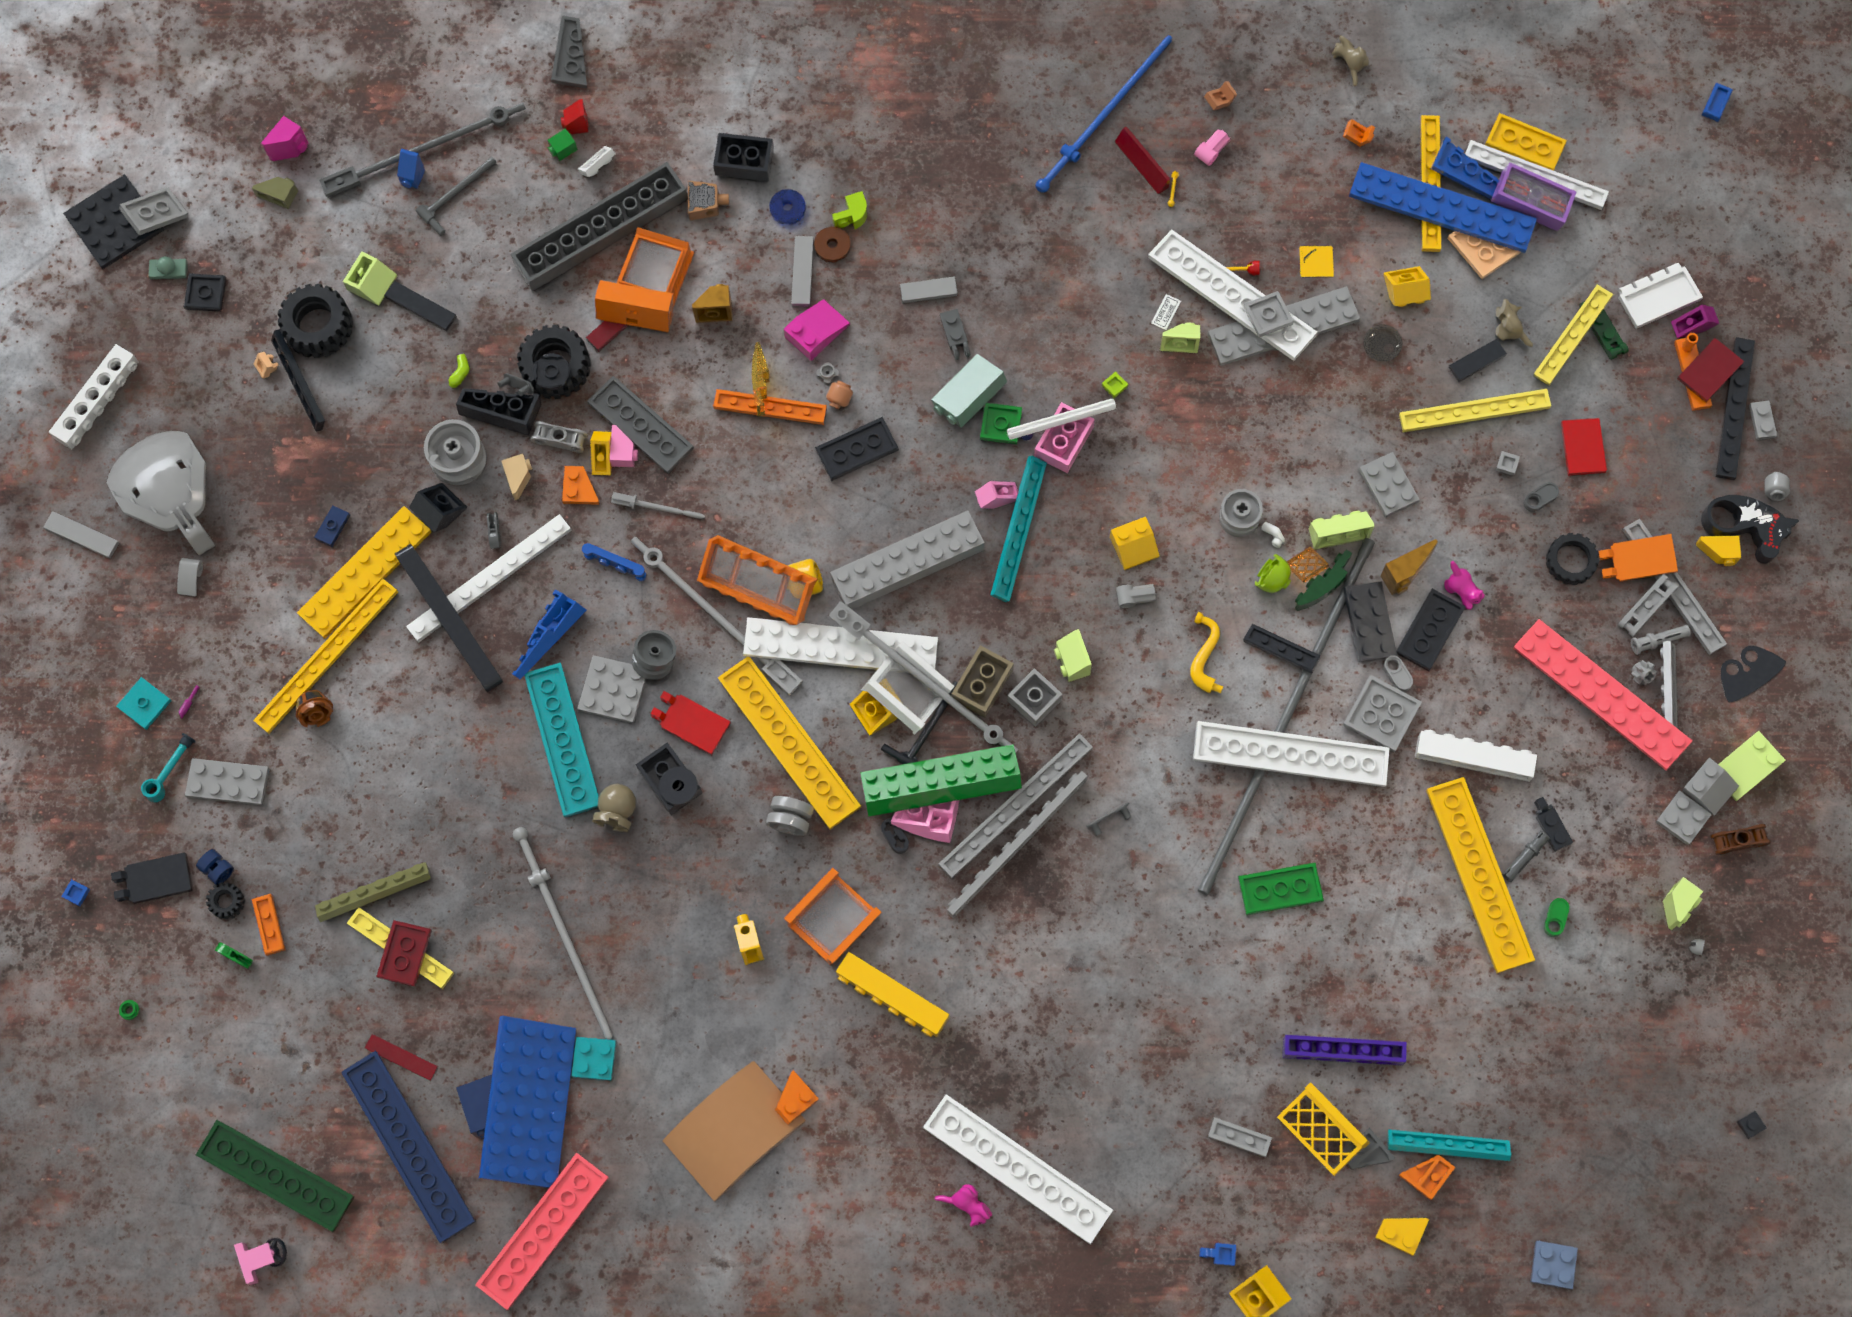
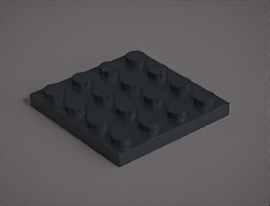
[63,174,164,270]

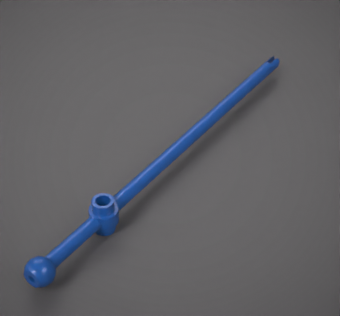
[1035,36,1172,193]

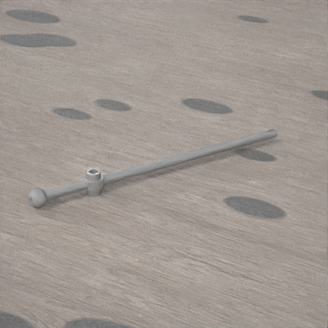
[513,827,613,1040]

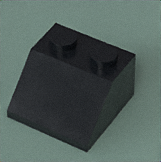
[409,483,467,532]

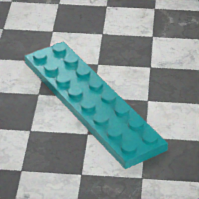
[524,662,599,818]

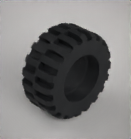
[277,284,353,358]
[517,325,591,399]

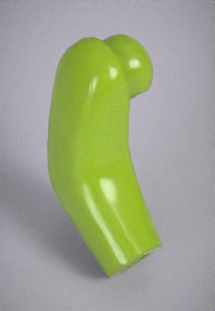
[449,354,470,388]

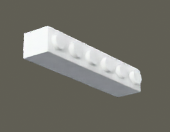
[1415,730,1537,782]

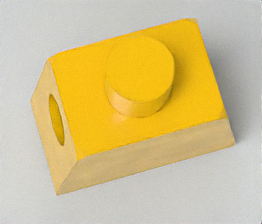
[734,914,764,965]

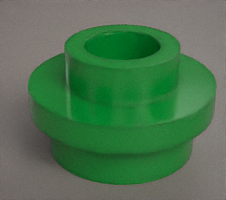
[119,1000,140,1020]

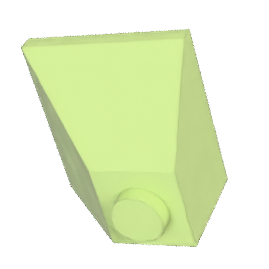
[1160,323,1200,353]

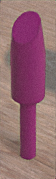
[178,685,199,719]

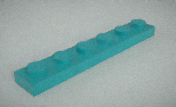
[1387,1129,1511,1161]

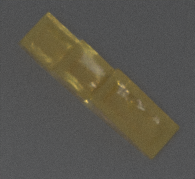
[752,342,770,416]

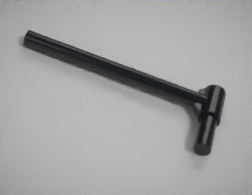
[881,681,957,764]

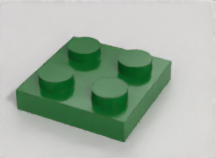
[980,403,1022,444]

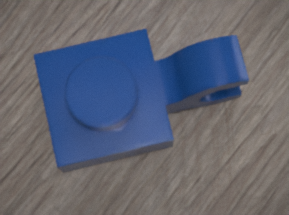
[1199,1243,1236,1266]

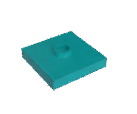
[116,677,172,730]

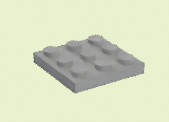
[577,655,646,724]
[1343,675,1422,753]

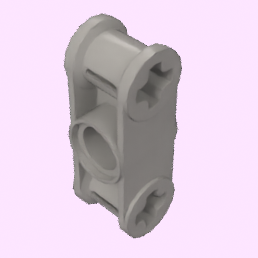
[531,421,588,453]

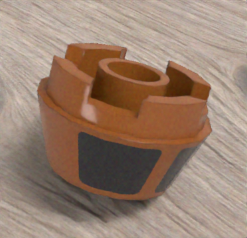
[296,690,333,728]

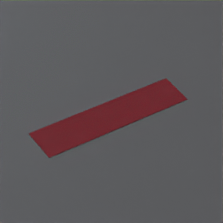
[365,1034,438,1081]

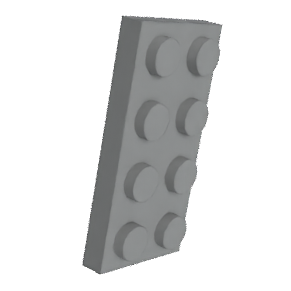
[185,758,270,806]

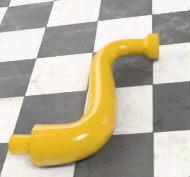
[1190,612,1224,694]

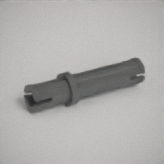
[1502,831,1550,882]

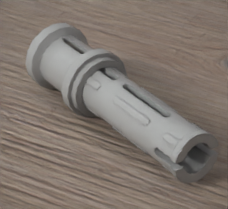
[1631,625,1691,655]

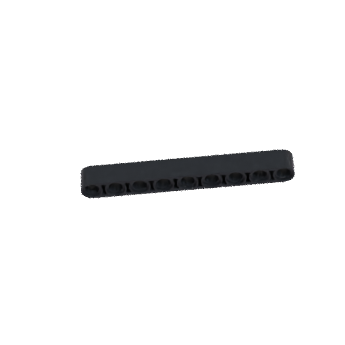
[395,543,503,693]

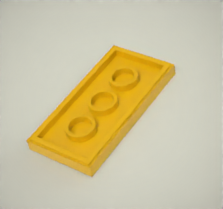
[1485,113,1567,171]

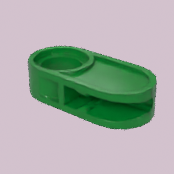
[1544,898,1570,937]
[215,942,253,969]

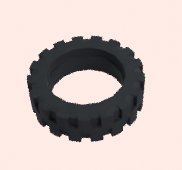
[1546,533,1599,585]

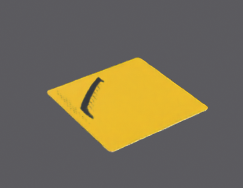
[1299,246,1334,277]

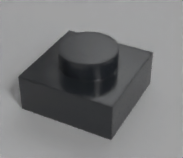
[1737,1111,1767,1139]

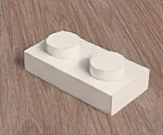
[578,146,615,177]

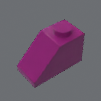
[1671,305,1720,339]

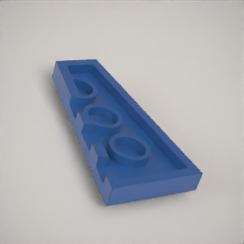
[1431,136,1499,200]

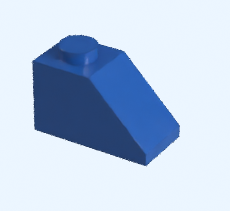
[397,148,425,189]

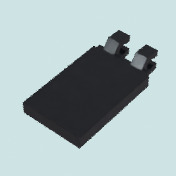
[111,852,193,904]

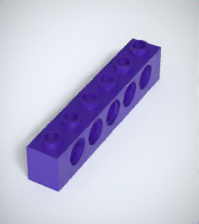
[1282,1035,1407,1066]

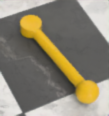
[1168,171,1179,207]

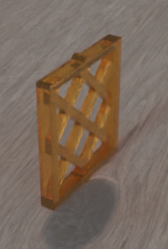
[1287,547,1329,583]

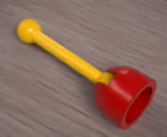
[1226,261,1260,276]

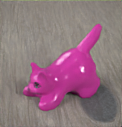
[1444,561,1485,610]
[935,1184,993,1227]

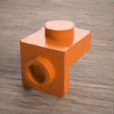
[1343,119,1375,147]

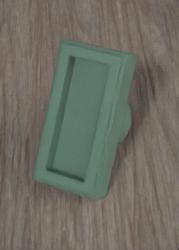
[148,256,188,279]

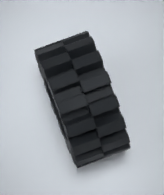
[206,882,245,920]

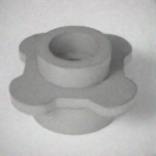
[816,362,839,384]

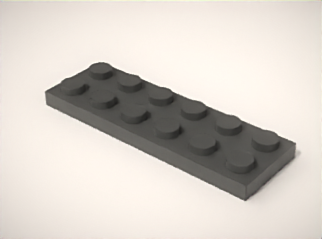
[587,376,694,474]

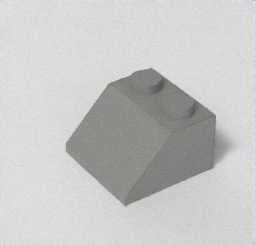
[1682,758,1739,816]

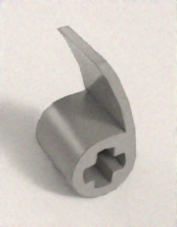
[177,558,203,596]

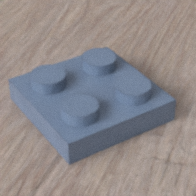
[1530,1241,1578,1289]

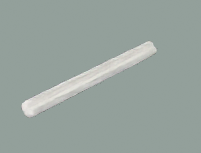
[1007,399,1116,439]

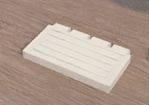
[1618,263,1703,329]

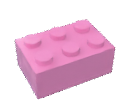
[1034,402,1095,473]

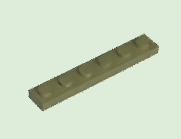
[315,862,431,922]

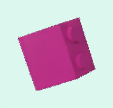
[261,116,309,161]

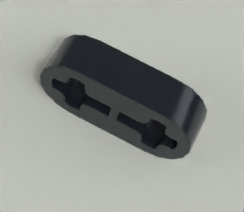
[881,819,909,854]

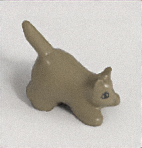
[1332,35,1369,87]
[1495,299,1533,347]

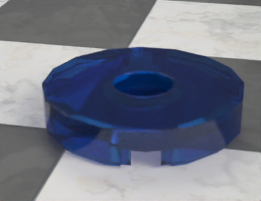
[769,189,806,225]

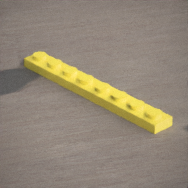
[1399,389,1551,432]

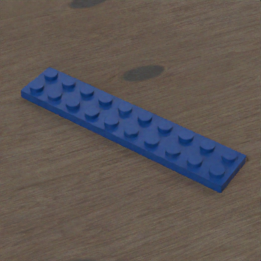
[1349,162,1537,253]

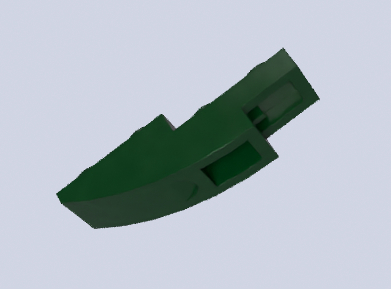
[1295,549,1353,611]

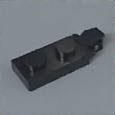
[1534,797,1573,852]

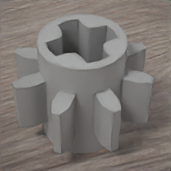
[1631,660,1657,685]

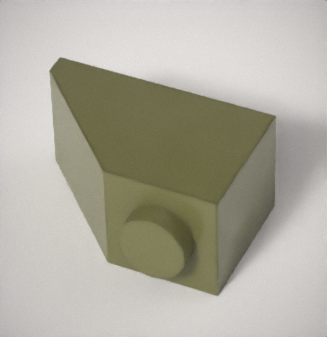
[252,177,298,209]

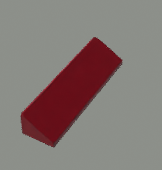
[1115,126,1170,194]

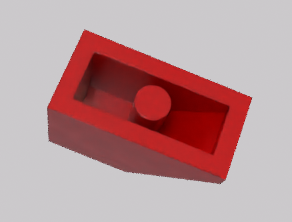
[561,99,589,134]

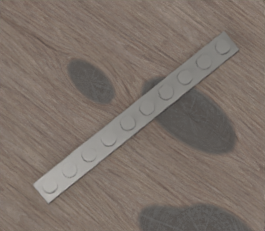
[938,733,1093,879]
[947,771,1088,918]

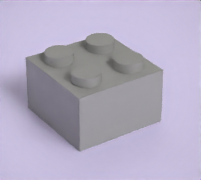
[1007,668,1062,727]

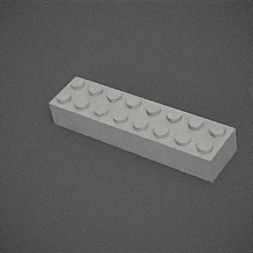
[830,511,984,609]

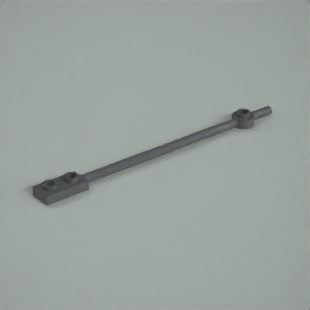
[319,102,526,198]

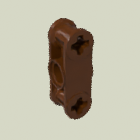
[1710,824,1771,855]

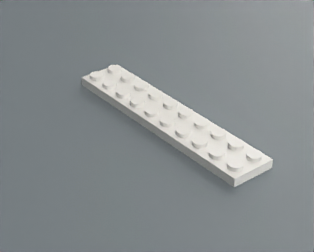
[1148,230,1317,361]
[743,617,938,673]
[1193,721,1389,787]
[923,1094,1113,1244]

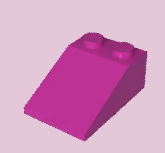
[784,299,850,361]

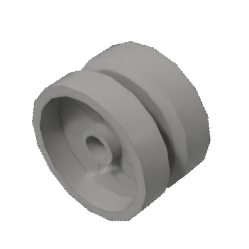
[1219,489,1263,537]
[766,796,814,836]

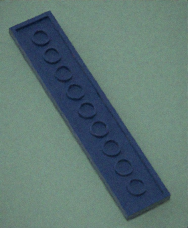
[341,1051,476,1243]

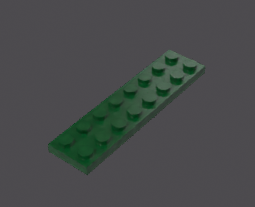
[196,1120,355,1232]

